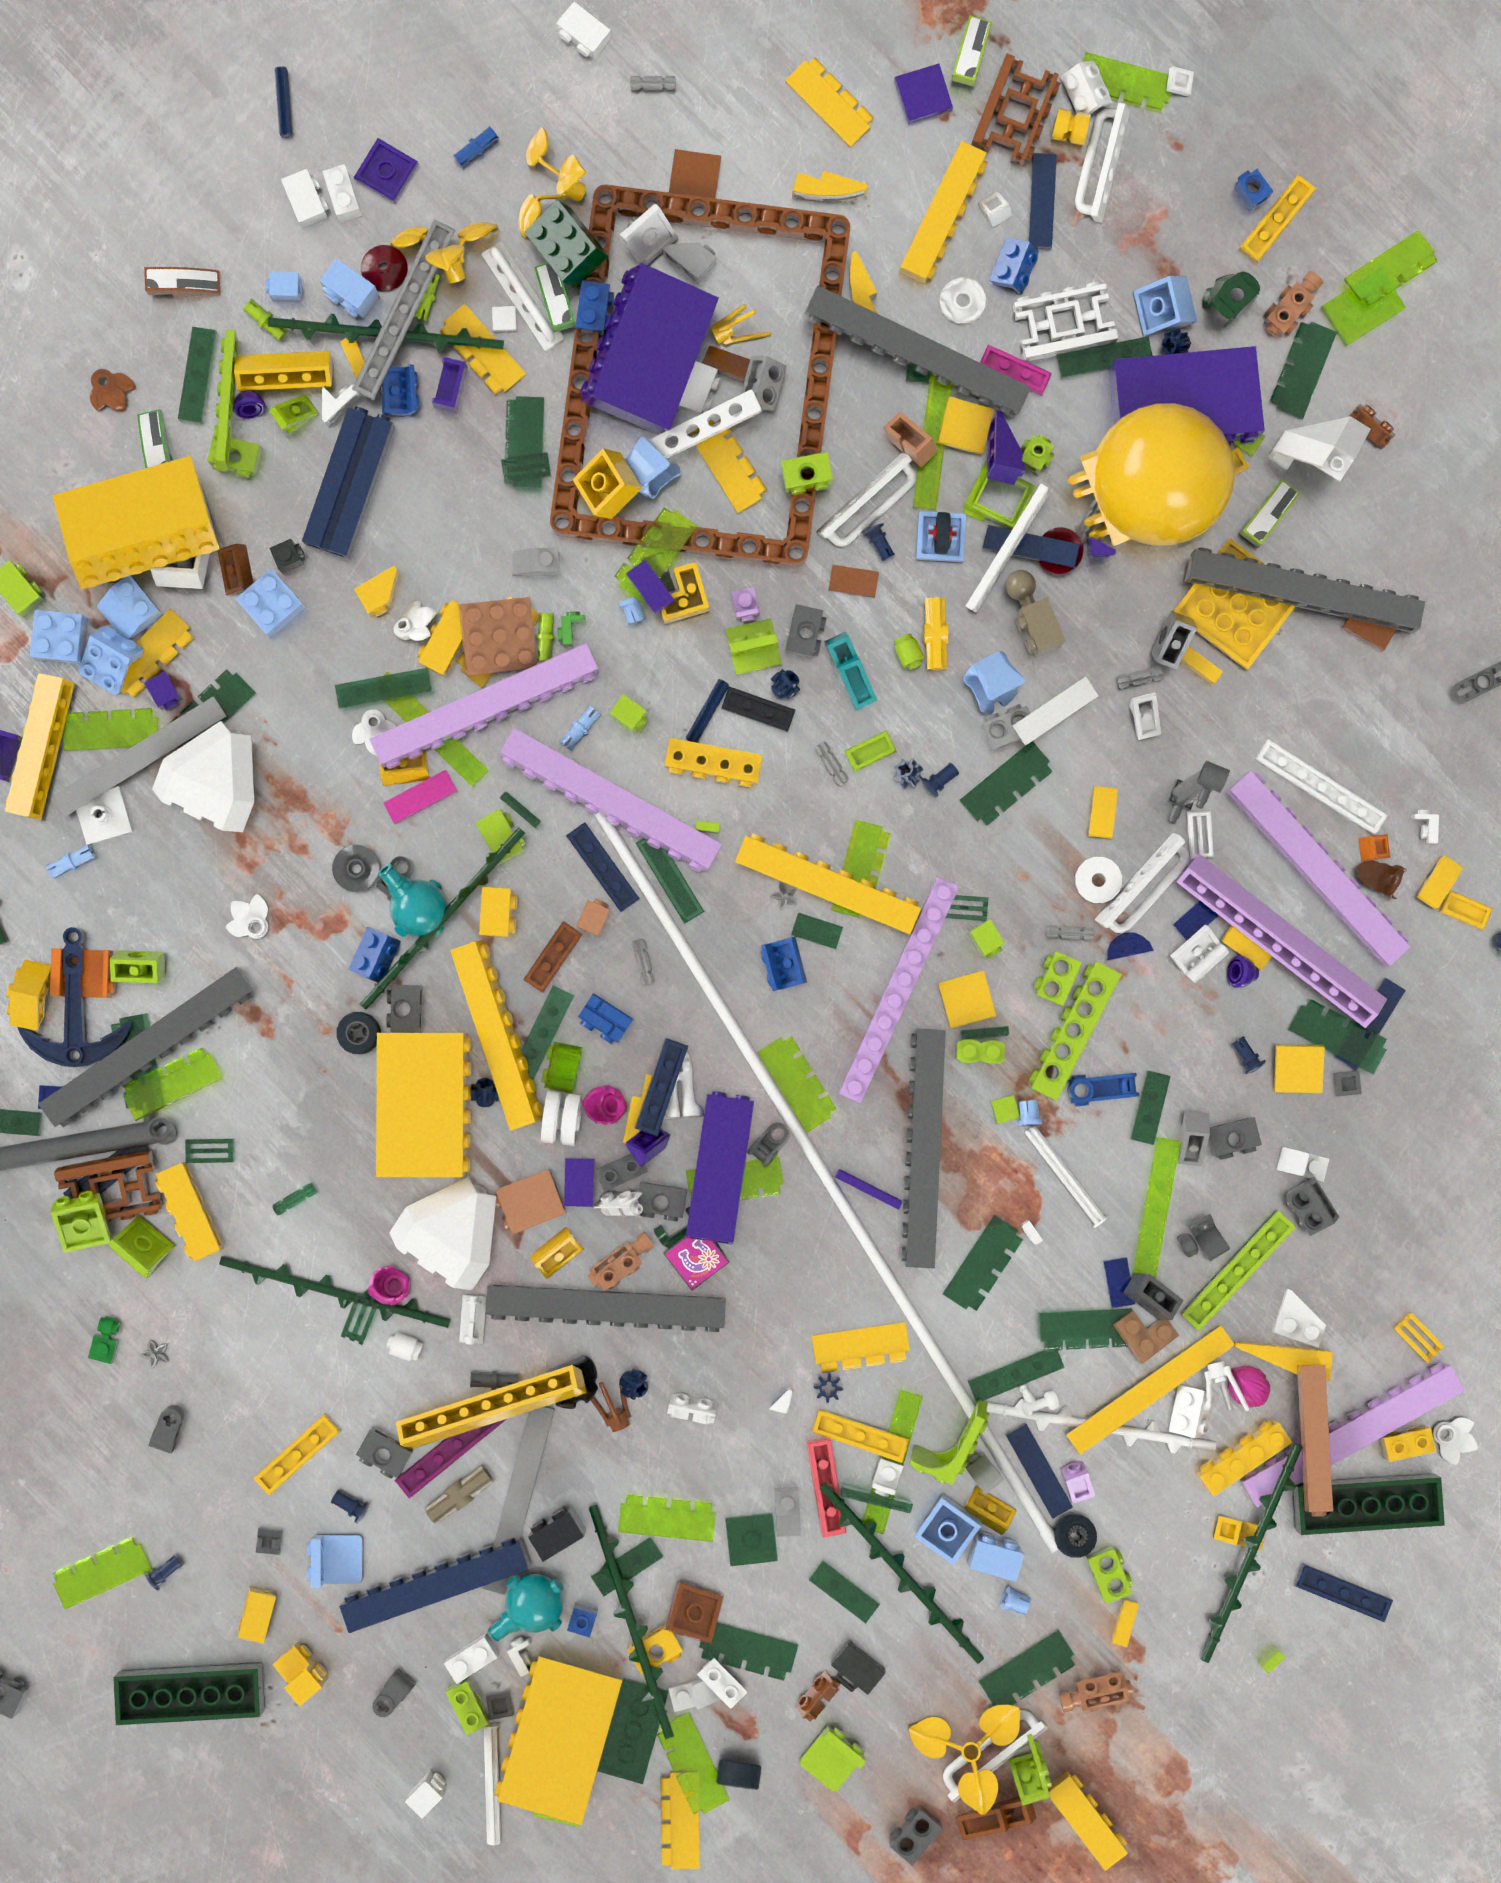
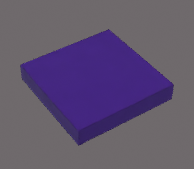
[894,63,953,123]
[354,138,419,203]

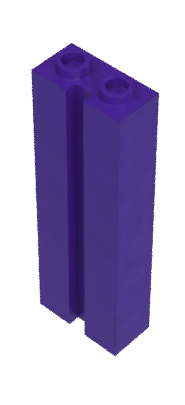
[686,1092,754,1245]

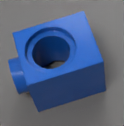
[1234,169,1273,211]
[567,1603,598,1638]

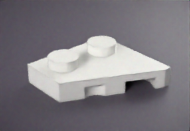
[1272,1288,1326,1348]

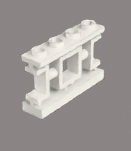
[1013,282,1118,362]

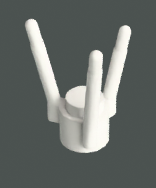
[1204,1361,1249,1411]

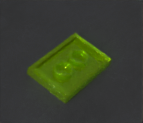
[1321,269,1407,346]

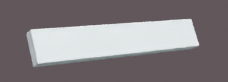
[966,484,1050,613]
[1255,739,1388,836]

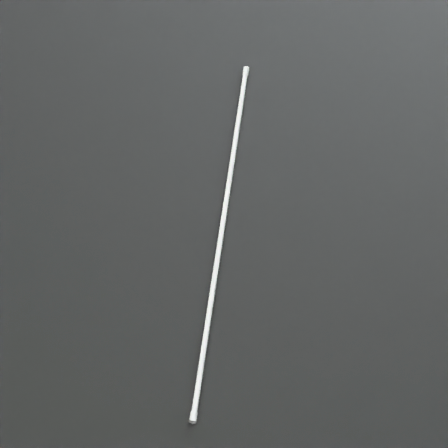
[571,758,1059,1553]

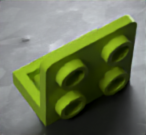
[800,1725,866,1792]
[1008,1734,1052,1806]

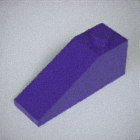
[987,410,1025,485]

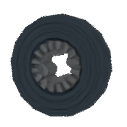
[1054,1515,1097,1558]

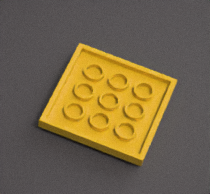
[1174,538,1296,670]

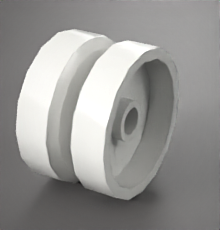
[541,1091,582,1146]

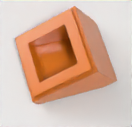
[1359,834,1391,861]

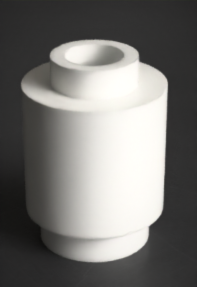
[386,1332,423,1362]

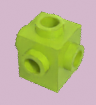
[1021,435,1055,475]

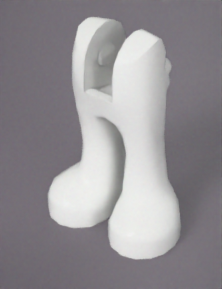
[663,1052,704,1120]

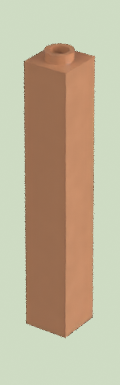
[1297,1365,1333,1516]

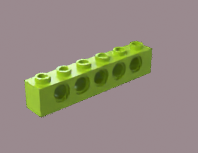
[1029,961,1122,1101]

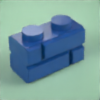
[578,993,634,1044]

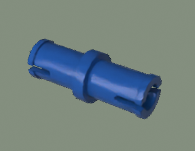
[453,126,499,168]

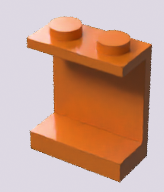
[50,948,116,998]

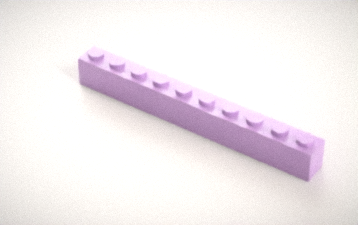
[369,643,599,769]
[498,728,722,872]
[1227,771,1411,967]
[1177,853,1387,1028]
[839,877,959,1103]
[1239,1363,1465,1507]

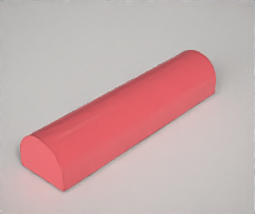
[806,1438,847,1538]

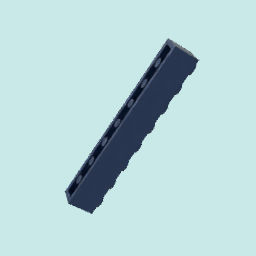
[339,1538,531,1633]

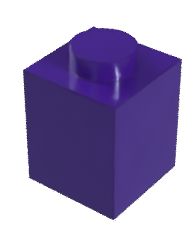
[144,671,183,711]

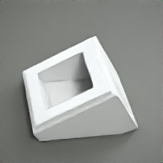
[978,191,1012,227]
[770,1387,794,1414]

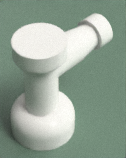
[1019,1384,1059,1416]

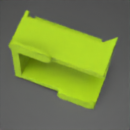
[963,461,1036,530]

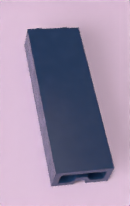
[302,406,395,559]

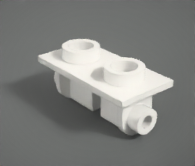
[593,1191,643,1216]
[459,1295,487,1345]
[667,1393,718,1425]
[697,1658,748,1709]

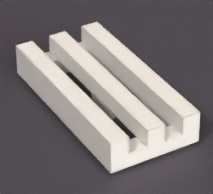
[1186,811,1214,860]

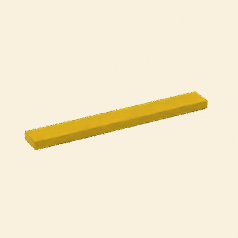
[1066,1325,1235,1455]

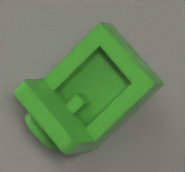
[557,611,586,648]

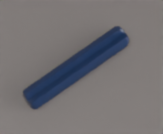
[274,66,292,137]
[686,679,729,743]

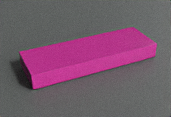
[980,345,1052,396]
[383,770,457,824]

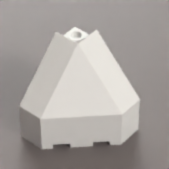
[1267,416,1371,482]
[152,721,254,832]
[389,1177,496,1290]

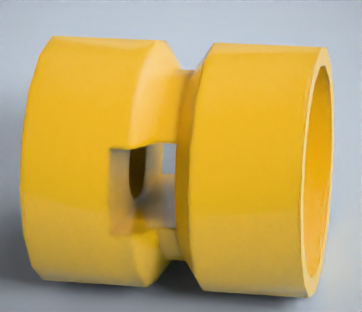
[1051,108,1091,146]

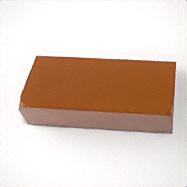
[702,345,750,382]
[217,544,253,596]
[829,565,879,597]

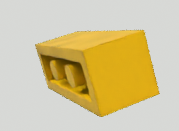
[340,338,365,380]
[1181,646,1223,685]
[1111,1597,1139,1647]

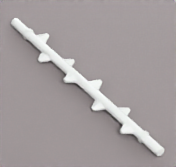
[986,1398,1216,1454]

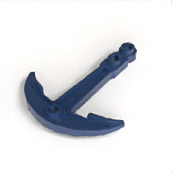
[17,927,132,1067]

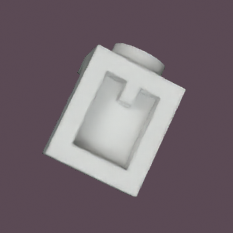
[1411,810,1439,845]
[872,1458,903,1497]
[507,1636,532,1677]

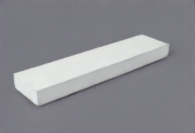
[1012,677,1098,745]

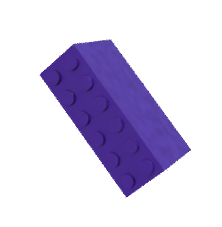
[580,263,719,434]
[1109,346,1265,446]

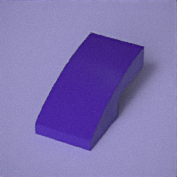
[626,560,675,615]

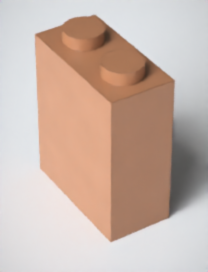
[495,1169,567,1234]

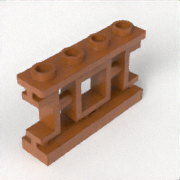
[971,53,1061,166]
[54,1149,163,1223]

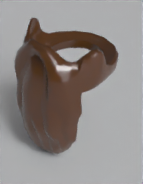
[1357,860,1407,899]

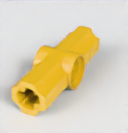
[924,597,948,670]

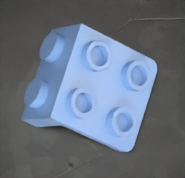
[79,626,144,695]
[307,1535,363,1588]

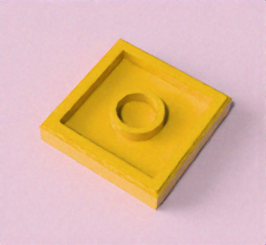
[937,396,994,455]
[938,971,996,1029]
[1274,1044,1325,1093]

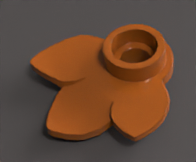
[90,369,135,411]

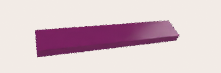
[394,1419,507,1499]

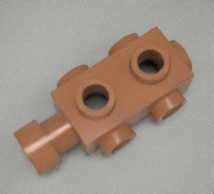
[1264,271,1324,336]
[588,1232,655,1291]
[1059,1671,1133,1713]

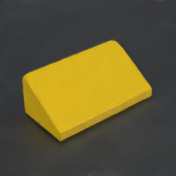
[379,751,429,786]
[530,1227,584,1279]
[963,1486,1017,1535]

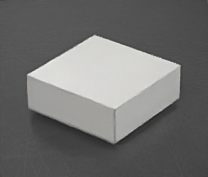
[1166,66,1194,97]
[492,306,517,332]
[1021,1220,1043,1245]

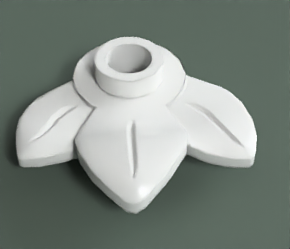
[393,600,437,641]
[352,709,397,756]
[226,894,269,939]
[1433,1417,1478,1465]

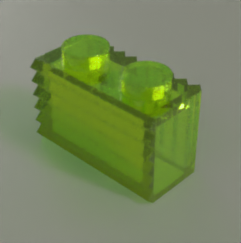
[541,1042,583,1094]

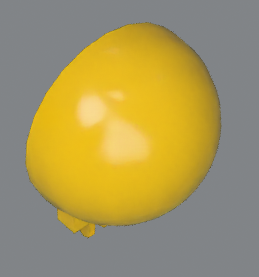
[1068,403,1235,546]

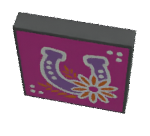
[663,1235,730,1291]

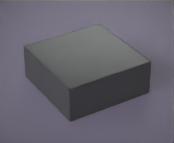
[1334,1070,1362,1096]
[486,1690,514,1720]

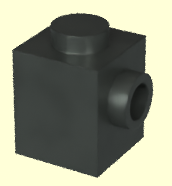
[269,539,304,574]

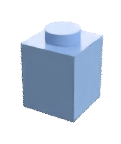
[265,272,301,301]

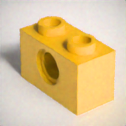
[627,1624,684,1675]

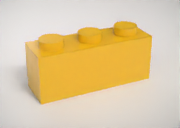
[417,599,463,678]

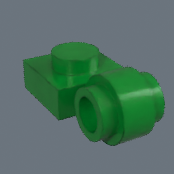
[88,1316,120,1364]

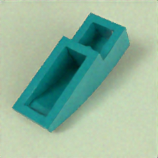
[824,631,877,710]

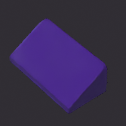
[1087,537,1116,557]
[625,1129,670,1167]

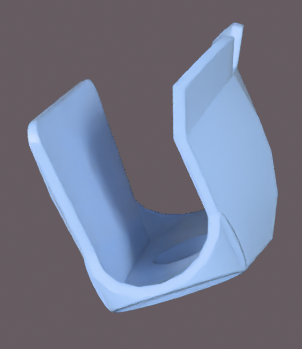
[625,437,681,499]
[963,651,1025,713]

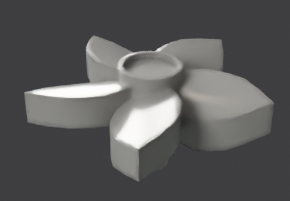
[770,882,797,910]
[140,1340,169,1369]

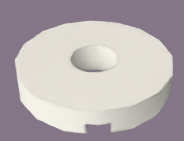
[939,277,986,325]
[1075,857,1122,903]

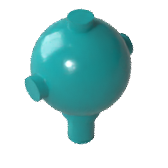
[378,864,447,937]
[488,1574,564,1642]

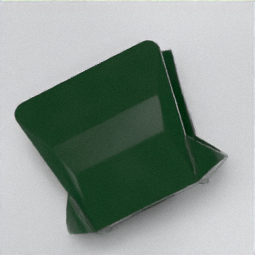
[1203,272,1260,327]

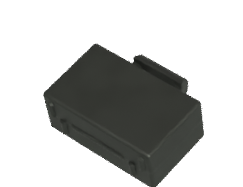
[831,1640,886,1695]

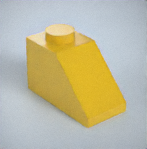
[354,565,399,617]

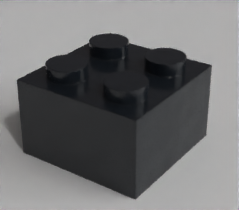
[528,1505,586,1562]

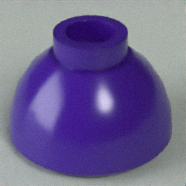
[233,390,266,419]
[1227,955,1259,988]

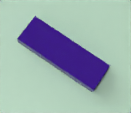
[835,1169,903,1210]

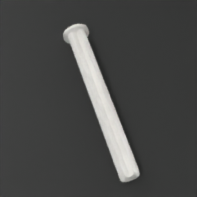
[1025,1126,1109,1228]
[481,1723,501,1845]

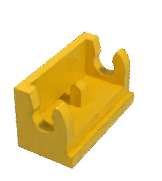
[237,1586,276,1644]

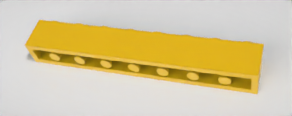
[735,833,922,934]
[450,940,543,1131]
[395,1365,587,1450]

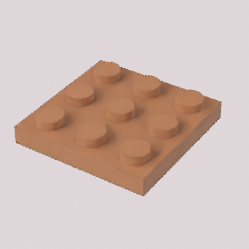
[458,597,537,675]

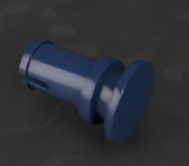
[863,523,895,561]
[922,762,959,798]
[1232,1036,1266,1074]
[331,1490,369,1524]
[144,1555,183,1591]

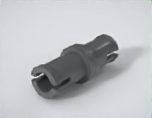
[470,1371,519,1390]

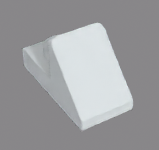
[322,384,362,427]
[1129,693,1161,740]
[1276,1147,1329,1182]
[669,1679,720,1712]

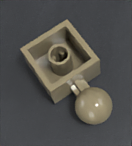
[1006,570,1066,658]

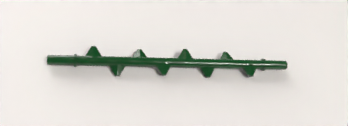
[268,314,504,352]
[359,827,525,1010]
[219,1256,451,1328]
[1200,1443,1303,1663]
[819,1482,984,1664]
[588,1505,674,1739]

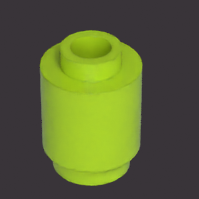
[894,633,925,670]

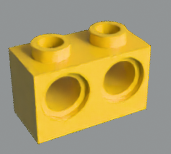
[1379,1425,1436,1462]

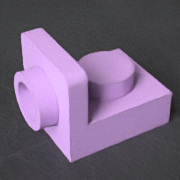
[731,587,760,623]
[1061,1461,1095,1504]

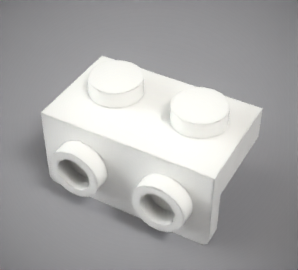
[1061,60,1112,115]
[1170,925,1229,983]
[1169,1385,1214,1438]

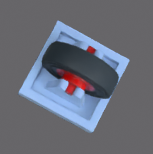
[916,511,966,562]

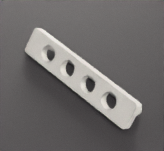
[1075,103,1130,223]
[482,242,564,352]
[648,390,762,459]
[816,453,916,547]
[1095,833,1190,933]
[943,1710,1048,1802]

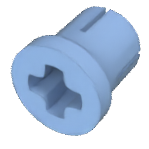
[618,595,646,624]
[1018,1100,1042,1126]
[1000,1586,1031,1615]

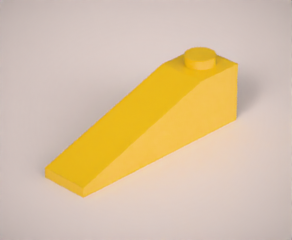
[1234,1341,1333,1381]

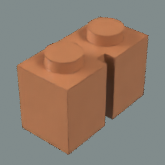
[883,411,938,468]
[576,898,612,937]

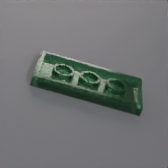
[597,1677,669,1784]

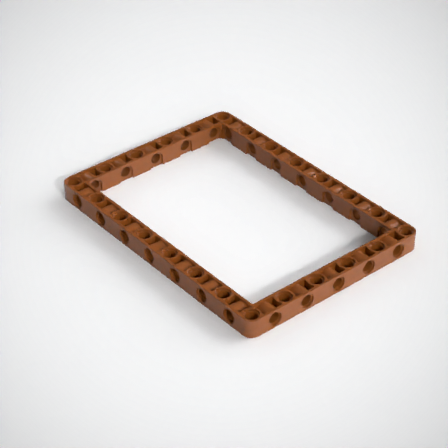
[550,184,850,567]

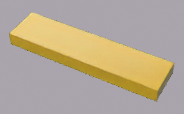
[1239,174,1317,263]
[812,1409,910,1463]
[253,1413,341,1496]

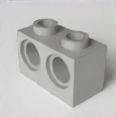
[741,356,787,411]
[981,704,1030,751]

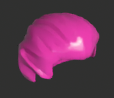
[581,1085,627,1125]
[368,1266,410,1306]
[1228,1366,1271,1408]

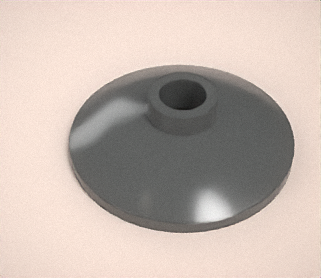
[332,845,380,892]

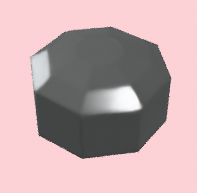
[1178,1233,1198,1258]

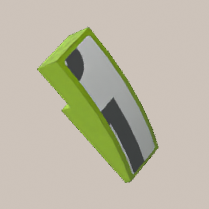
[951,15,992,87]
[1240,479,1300,548]

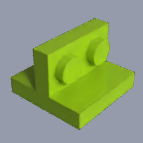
[725,618,782,676]
[109,1215,175,1279]

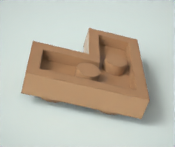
[1113,1311,1180,1364]

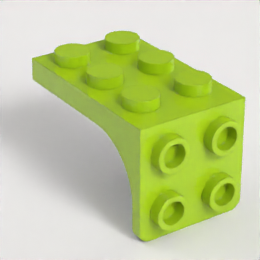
[909,1399,990,1485]

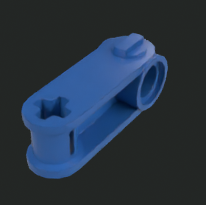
[1067,1073,1139,1107]

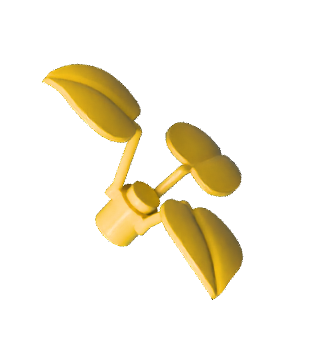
[518,127,587,239]
[389,222,498,283]
[909,1705,1020,1815]

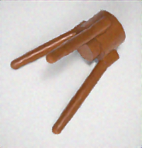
[591,1382,631,1432]

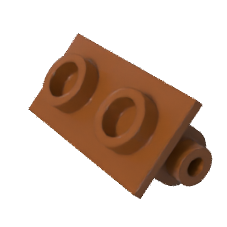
[1349,404,1396,448]
[795,1670,841,1722]

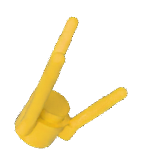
[711,304,771,346]

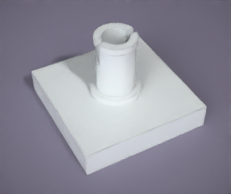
[620,204,678,265]
[76,786,134,845]

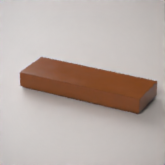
[523,921,583,993]

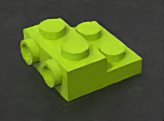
[50,1191,111,1253]

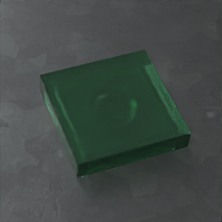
[725,1512,778,1566]

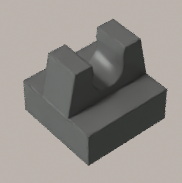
[256,1527,283,1555]

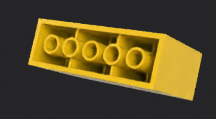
[52,455,220,590]
[376,1033,472,1177]
[494,1657,622,1826]

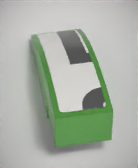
[534,263,576,333]
[137,409,171,468]

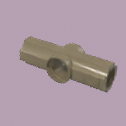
[424,1465,494,1525]

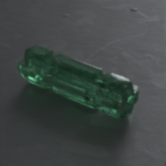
[272,1183,317,1215]

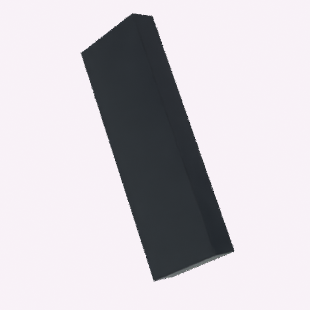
[721,686,796,733]

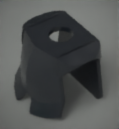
[547,1355,598,1409]

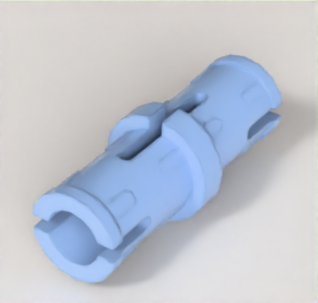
[559,705,601,751]
[46,844,95,879]

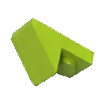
[269,394,319,433]

